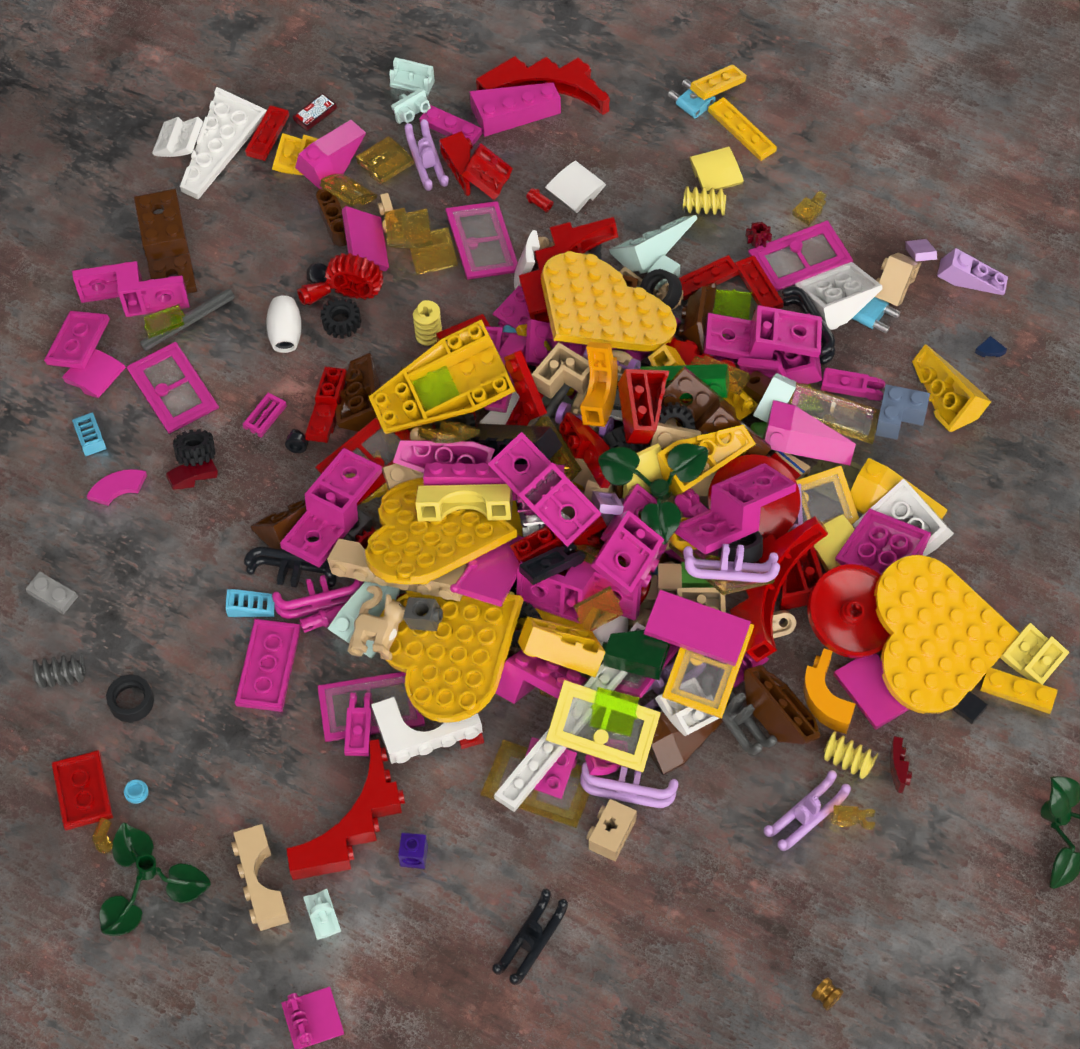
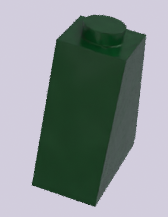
[602,630,671,680]

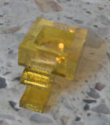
[792,190,827,226]
[831,805,875,830]

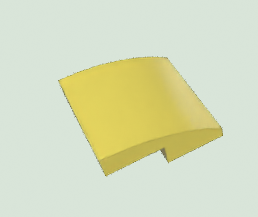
[689,147,744,193]
[623,443,664,499]
[814,514,855,572]
[1000,623,1069,685]

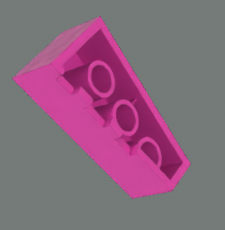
[469,83,561,137]

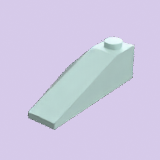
[609,215,697,274]
[327,581,401,659]

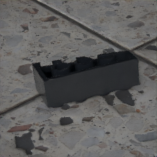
[464,424,563,464]

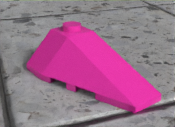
[295,120,366,189]

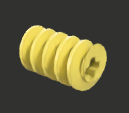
[683,186,726,216]
[413,300,442,346]
[824,731,878,779]

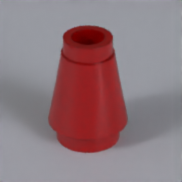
[297,281,331,305]

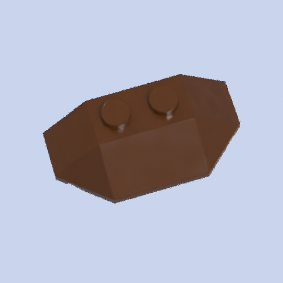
[679,283,717,355]
[744,665,821,744]

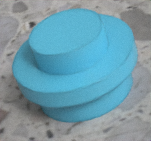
[124,780,149,804]

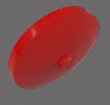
[707,454,801,539]
[807,564,890,658]

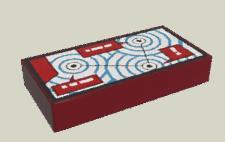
[293,93,337,131]

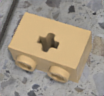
[586,799,637,862]

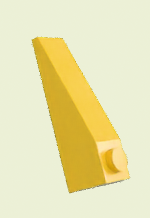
[912,344,991,432]
[657,425,756,496]
[850,458,947,519]

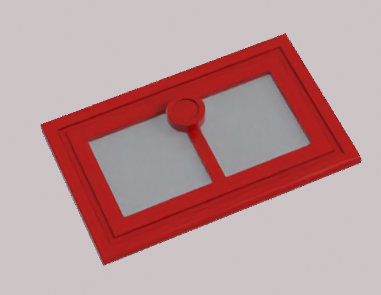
[315,417,411,506]

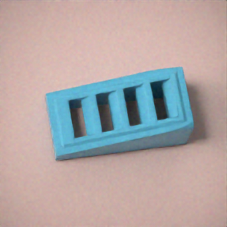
[72,412,107,457]
[225,589,275,617]

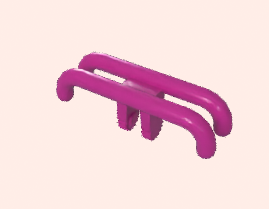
[272,575,364,619]

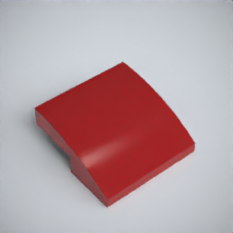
[462,143,513,200]

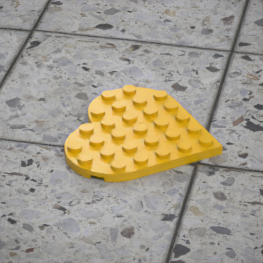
[541,251,677,351]
[365,478,517,584]
[874,555,1020,714]
[380,590,524,723]

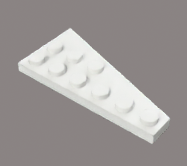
[180,87,267,199]

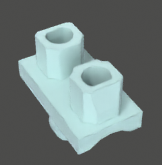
[391,88,431,124]
[303,889,341,940]

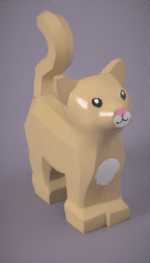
[347,586,406,660]

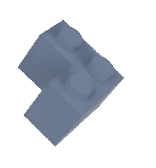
[875,384,930,440]

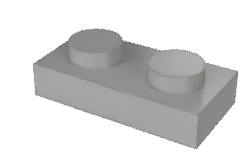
[26,572,78,614]

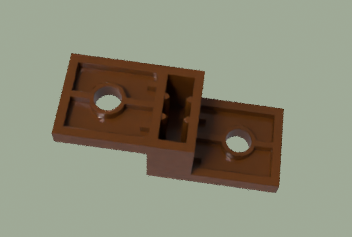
[134,188,197,295]
[661,366,771,457]

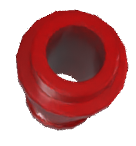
[526,188,554,213]

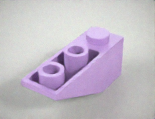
[937,248,1008,295]

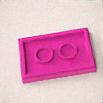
[342,206,389,271]
[44,311,110,369]
[834,653,910,730]

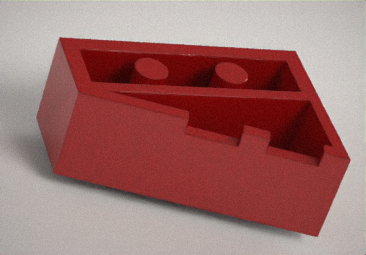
[618,369,669,444]
[780,545,823,610]

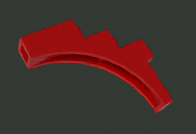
[476,56,610,115]
[519,217,618,323]
[730,516,828,662]
[286,739,405,880]

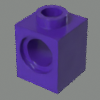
[398,833,428,869]

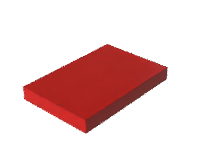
[51,750,113,831]

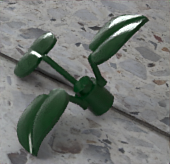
[598,443,708,545]
[1041,776,1080,889]
[99,822,211,936]

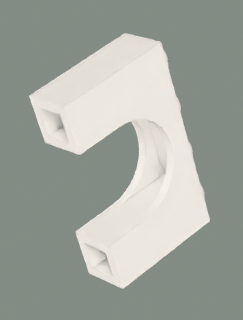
[371,697,483,764]

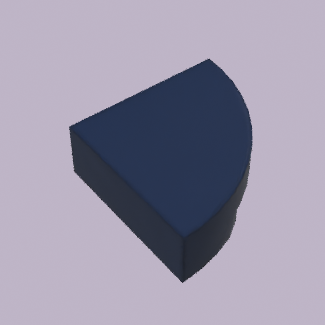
[975,336,1007,357]

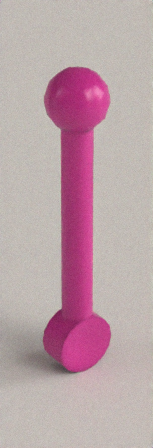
[450,559,478,593]

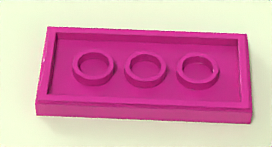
[457,536,524,607]
[644,590,751,666]
[235,619,301,712]

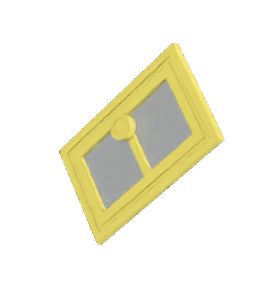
[546,680,661,772]

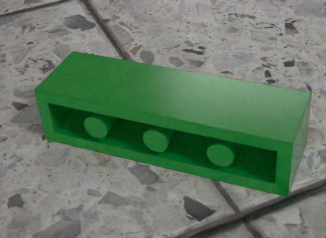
[640,364,729,399]

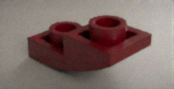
[166,458,218,490]
[890,736,912,794]

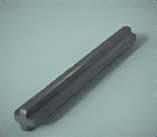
[140,289,235,351]

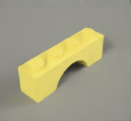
[416,484,513,521]

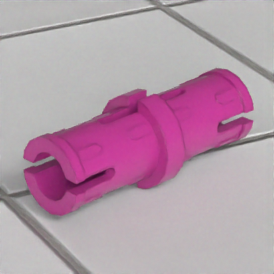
[299,603,344,633]

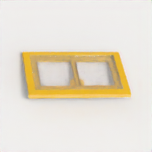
[788,466,859,532]
[662,624,754,718]

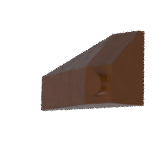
[335,353,382,432]
[250,500,307,550]
[638,693,728,775]

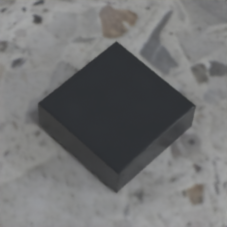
[953,691,988,724]

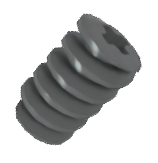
[33,654,86,688]

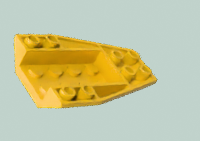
[369,319,515,434]

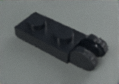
[519,543,586,585]

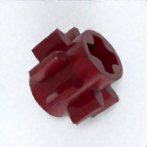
[746,222,772,248]

